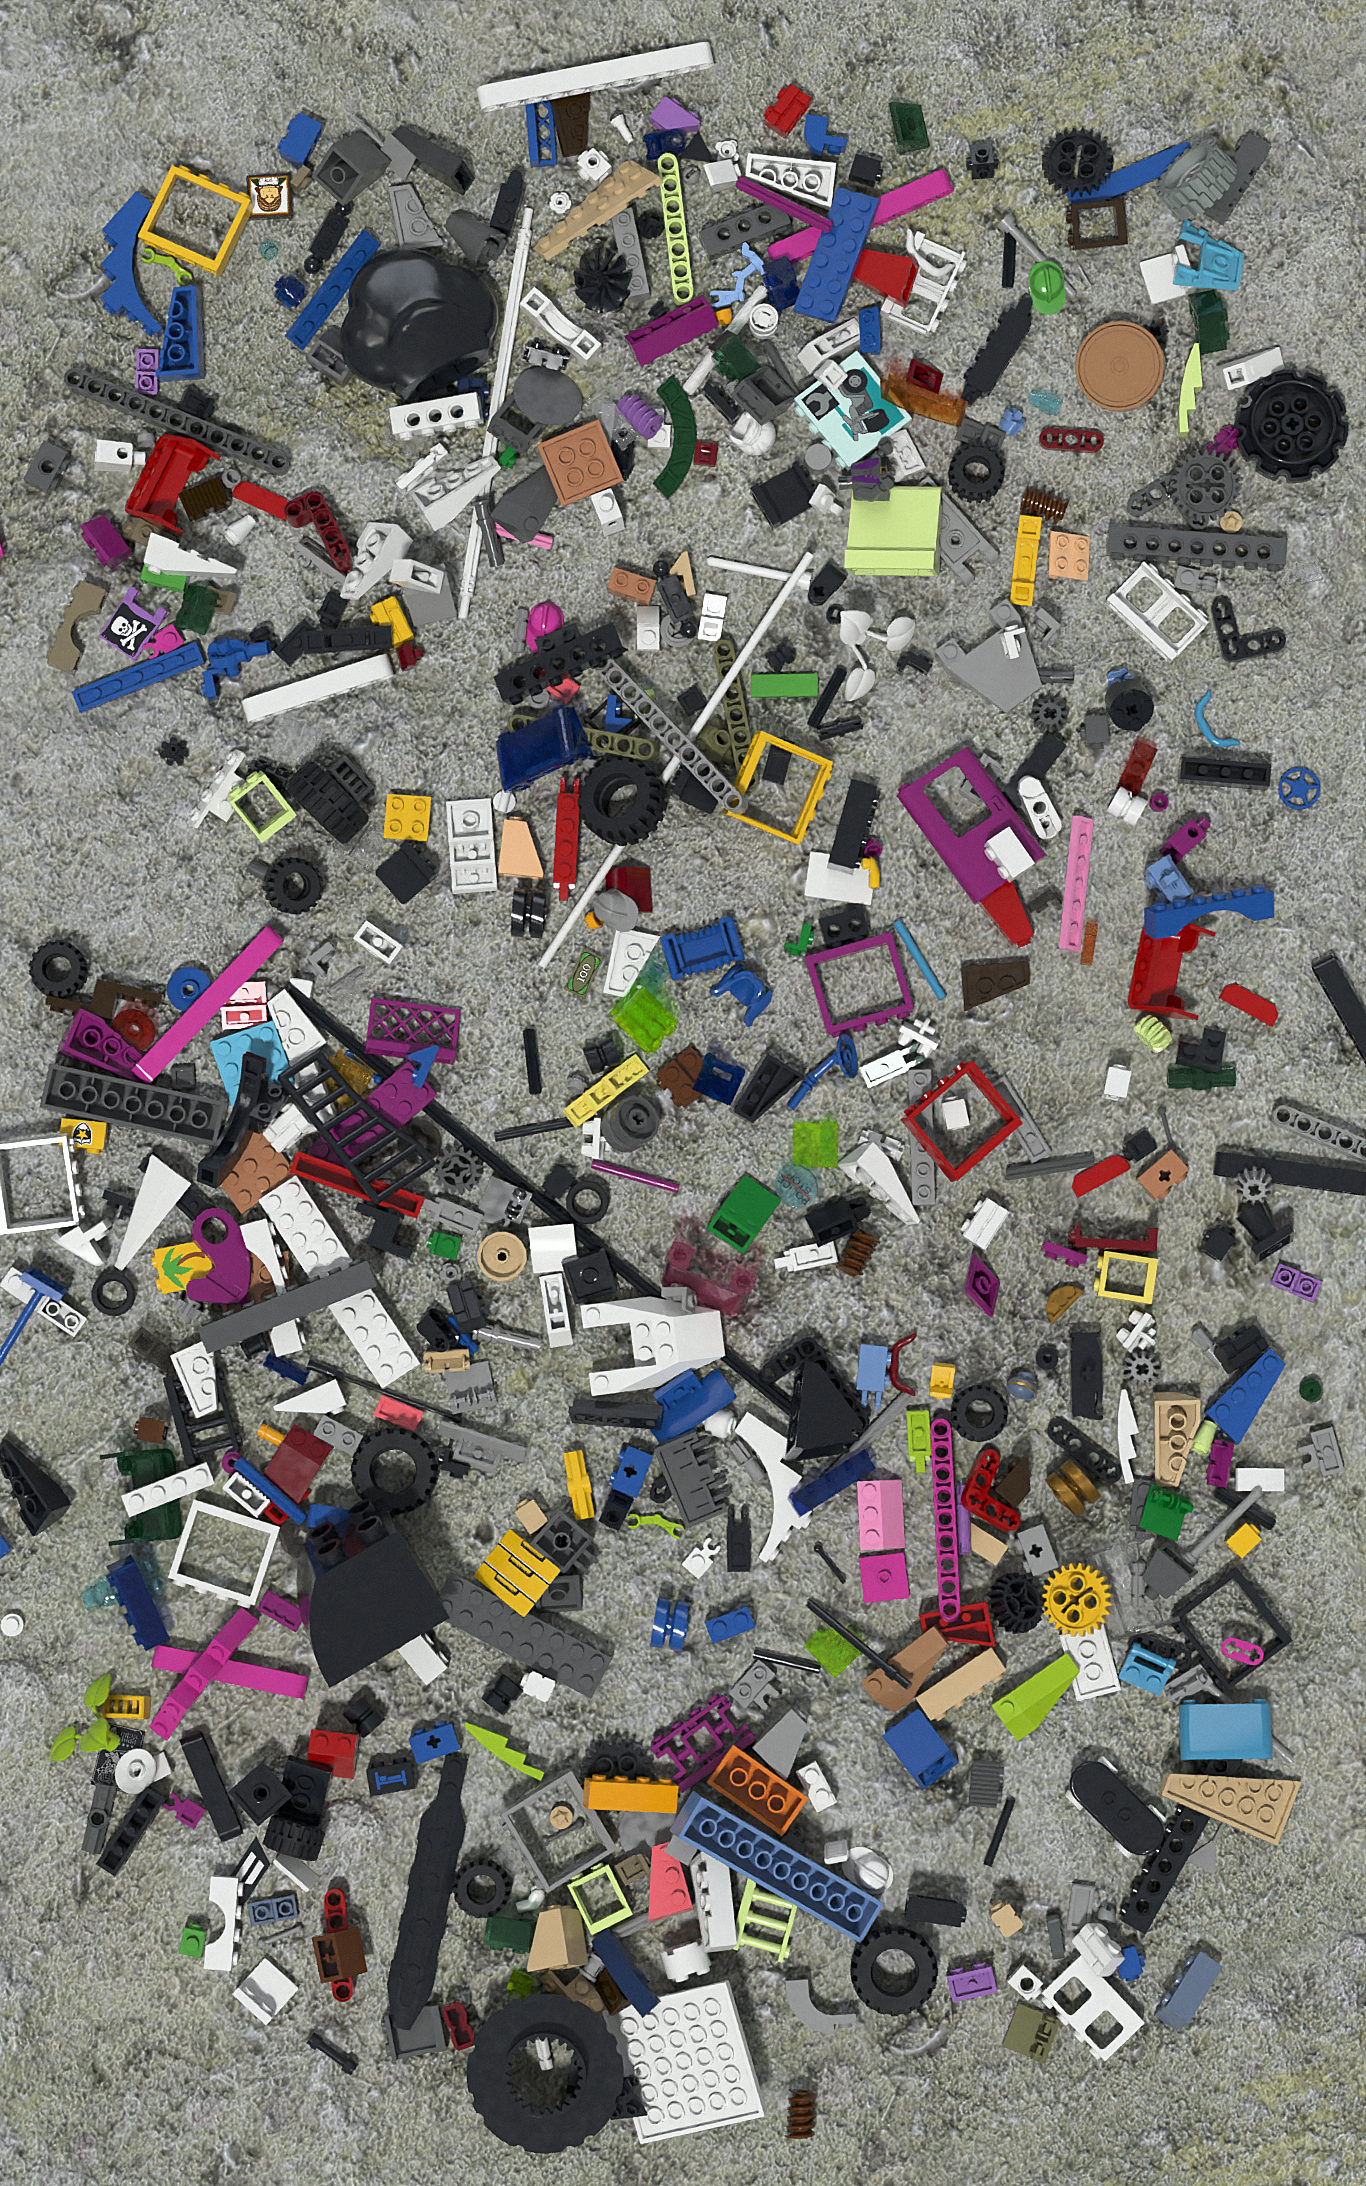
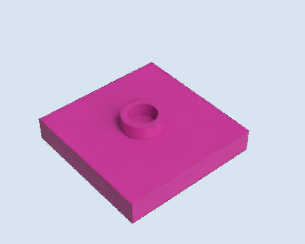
[859,1553,909,1603]

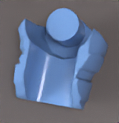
[998,408,1026,436]
[1106,667,1134,687]

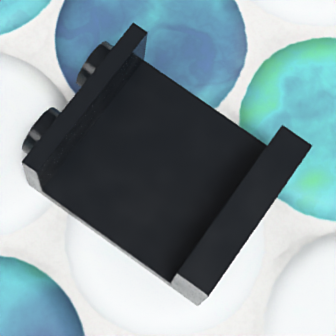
[750,461,817,530]

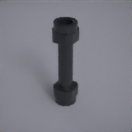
[306,2032,359,2076]

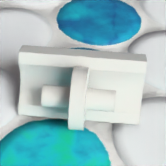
[898,1017,940,1058]
[581,1118,612,1161]
[1116,1310,1156,1354]

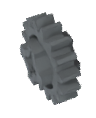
[433,1146,482,1195]

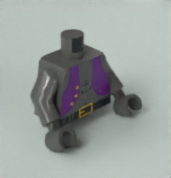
[838,437,895,502]

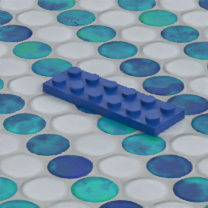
[793,187,880,324]

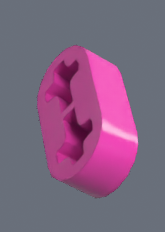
[1220,1637,1264,1666]

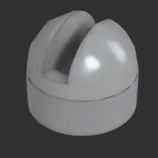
[682,167,700,186]
[137,429,155,448]
[221,469,241,488]
[582,754,601,771]
[1097,1905,1116,1923]

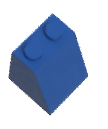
[882,1709,958,1790]

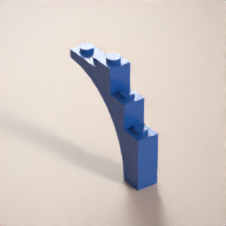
[100,191,164,339]

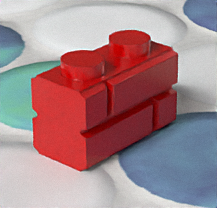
[763,84,812,139]

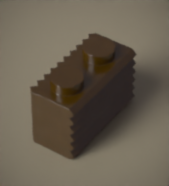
[178,476,231,523]

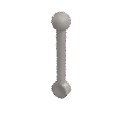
[257,1925,303,1948]

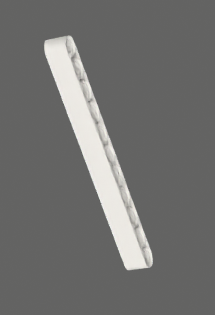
[476,42,714,112]

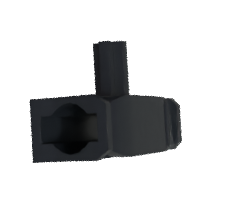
[1068,1332,1103,1420]

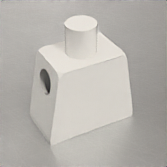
[94,440,145,472]
[589,488,625,537]

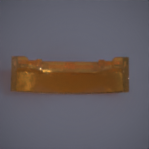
[880,372,968,427]

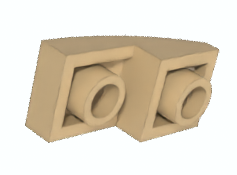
[970,1522,1008,1566]

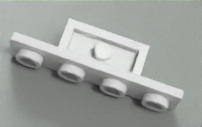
[187,749,246,829]

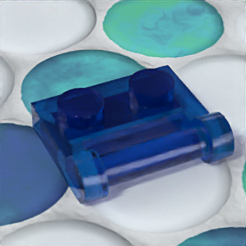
[693,1053,745,1106]

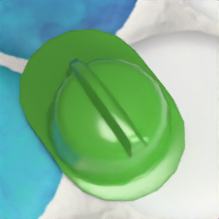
[1029,261,1066,315]

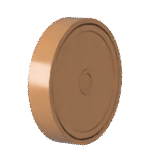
[1075,321,1166,412]

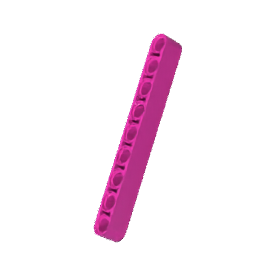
[766,169,954,270]
[131,925,284,1085]
[930,1419,960,1623]

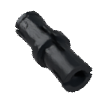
[816,716,863,742]

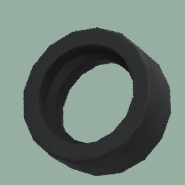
[566,1181,609,1224]
[91,1273,135,1316]

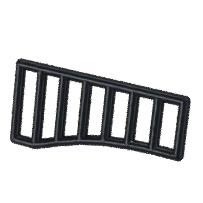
[278,1049,435,1204]

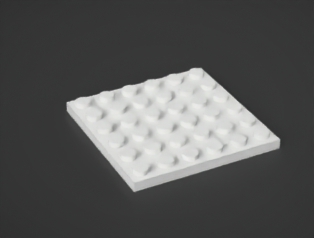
[602,1980,767,2144]

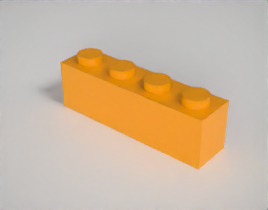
[582,1774,679,1813]

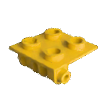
[383,794,432,843]

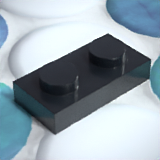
[702,383,739,426]
[273,619,317,667]

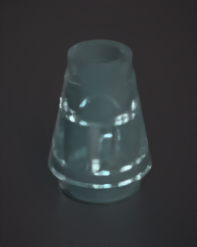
[1028,390,1063,416]

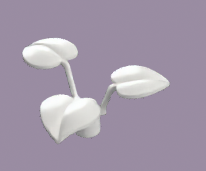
[840,610,916,701]

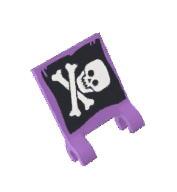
[98,586,170,661]

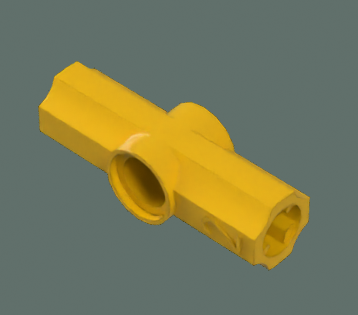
[563,1450,595,1521]

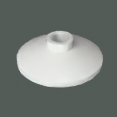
[115,1749,156,1794]

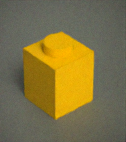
[1224,1523,1262,1558]

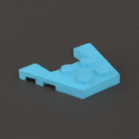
[1173,220,1244,291]

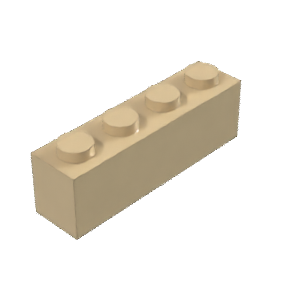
[914,1647,1006,1722]

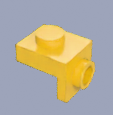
[929,1362,955,1399]

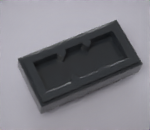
[762,737,795,786]

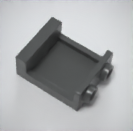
[381,2003,448,2061]

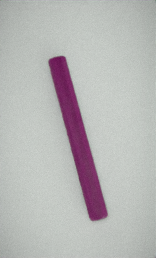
[735,176,834,233]

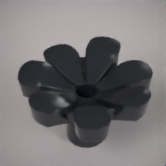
[159,737,189,766]

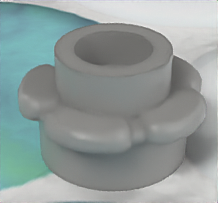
[566,1075,588,1094]
[440,1263,462,1285]

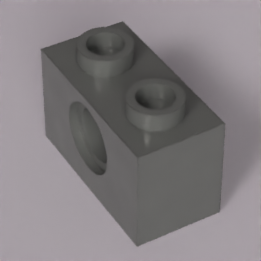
[23,440,71,495]

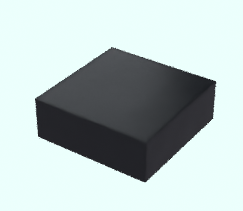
[676,686,707,717]

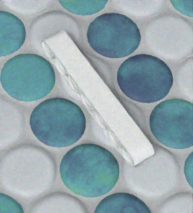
[241,654,394,723]

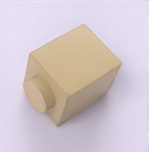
[515,1498,549,1535]

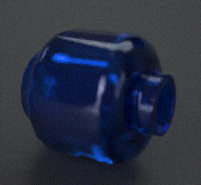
[274,275,307,308]

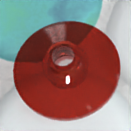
[111,1009,155,1052]

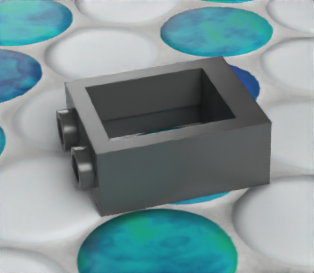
[731,366,797,426]
[487,393,548,455]

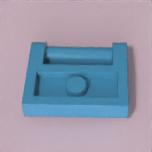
[1118,1642,1176,1696]

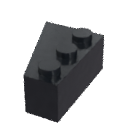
[730,1053,806,1123]

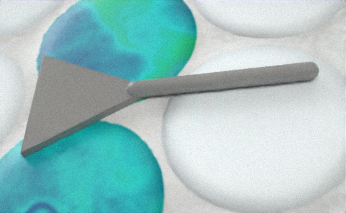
[1187,1822,1226,1875]

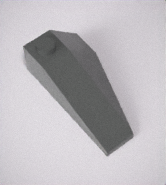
[489,466,558,544]

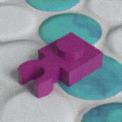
[163,1793,207,1829]

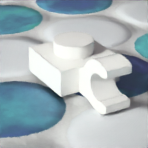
[648,409,671,449]
[809,483,843,517]

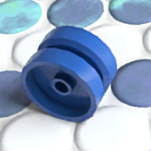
[650,1597,689,1651]

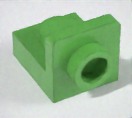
[178,1923,208,1958]

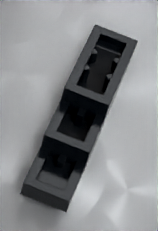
[994,733,1067,811]

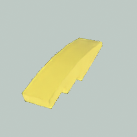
[562,1054,649,1129]

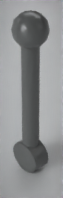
[1157,1106,1177,1152]
[541,1820,584,1847]

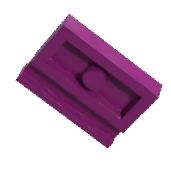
[1040,1240,1088,1268]

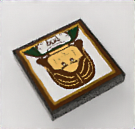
[246,173,293,221]

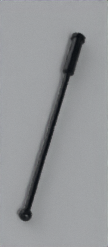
[306,1359,462,1423]

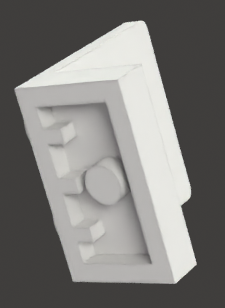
[1139,244,1196,305]
[232,1958,298,2025]

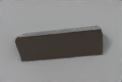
[594,1968,632,2016]

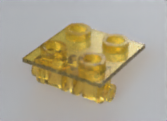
[325,1052,375,1108]

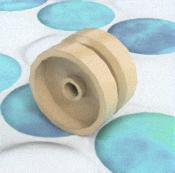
[477,1232,528,1283]

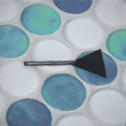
[679,131,739,178]

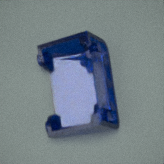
[495,704,594,793]

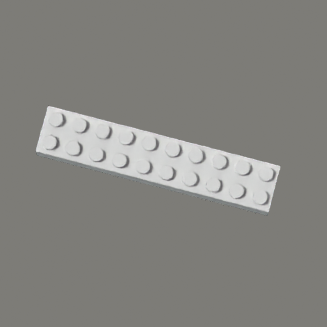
[258,1176,422,1389]

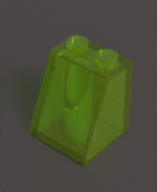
[606,984,678,1054]

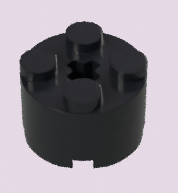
[1105,679,1154,732]

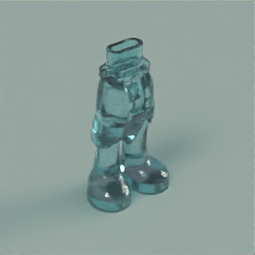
[81,1554,163,1610]

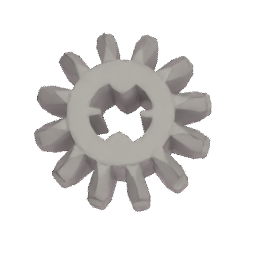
[1234,1166,1273,1205]
[1122,1350,1161,1389]

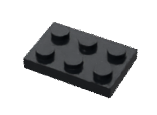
[275,1755,333,1827]

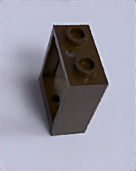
[1065,199,1128,251]

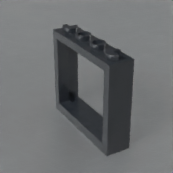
[1170,1567,1293,1690]

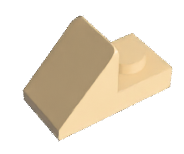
[669,551,696,600]

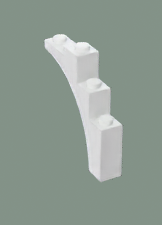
[735,1412,813,1562]

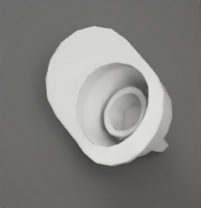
[842,1847,893,1894]

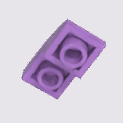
[135,349,159,394]
[1271,1263,1323,1303]

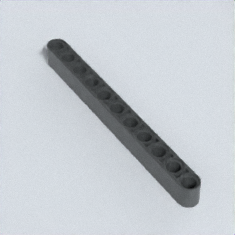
[64,368,290,476]

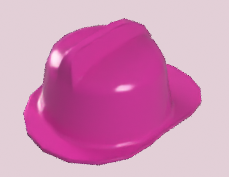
[526,602,564,655]

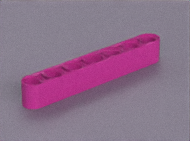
[151,1644,309,1699]

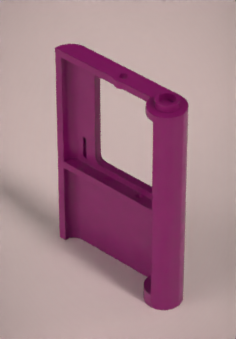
[897,746,1047,905]

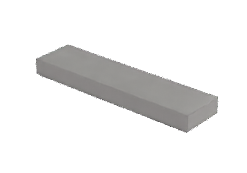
[991,1075,1051,1164]

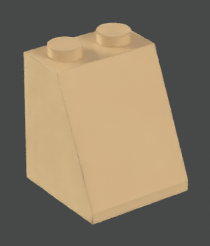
[527,1905,588,1973]

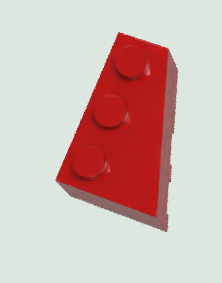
[918,1602,996,1647]

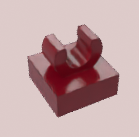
[693,441,718,467]
[396,643,424,672]

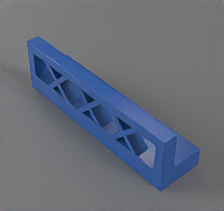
[523,75,557,168]

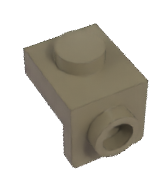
[199,586,237,615]
[613,1852,651,1886]

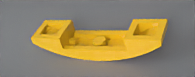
[1010,515,1042,606]

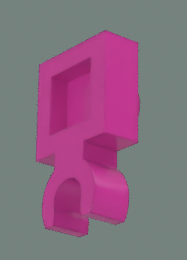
[142,623,184,660]

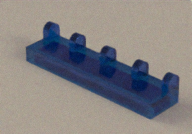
[787,1449,876,1518]

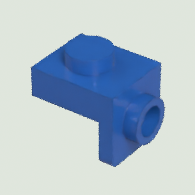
[201,666,227,701]

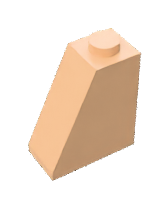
[498,817,544,880]

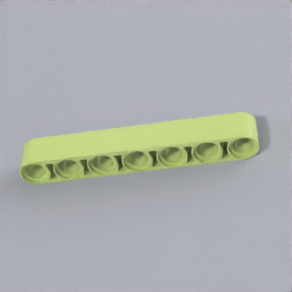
[658,153,693,307]

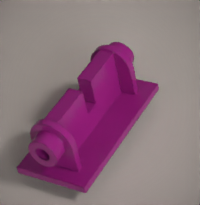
[1200,425,1241,472]
[1205,1439,1234,1488]

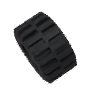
[948,443,1005,503]
[263,857,324,914]
[29,940,88,999]
[950,1385,1008,1442]
[263,1815,325,1861]
[453,1859,511,1918]

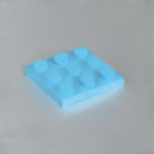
[209,1020,295,1106]

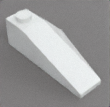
[340,522,413,600]
[144,532,239,578]
[837,1142,920,1225]

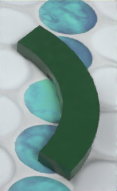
[653,376,696,500]

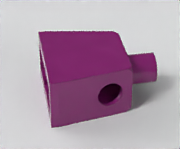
[1159,817,1210,865]

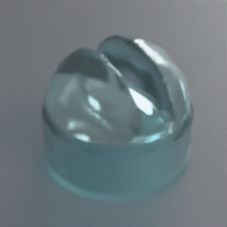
[259,241,278,260]

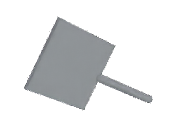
[352,116,417,181]

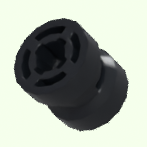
[249,626,278,656]
[764,642,795,673]

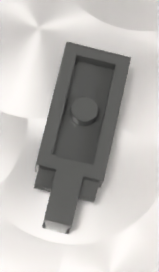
[1129,1479,1156,1543]

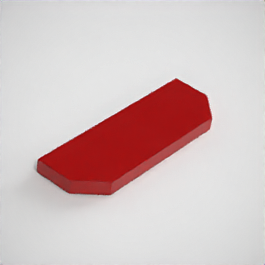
[231,481,288,521]
[1219,984,1278,1027]
[1071,1155,1130,1198]

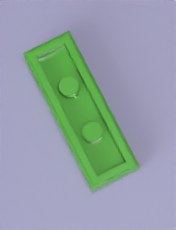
[751,674,818,698]

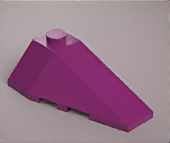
[57,1008,145,1084]

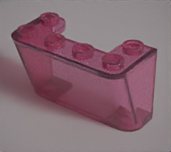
[660,1241,758,1317]

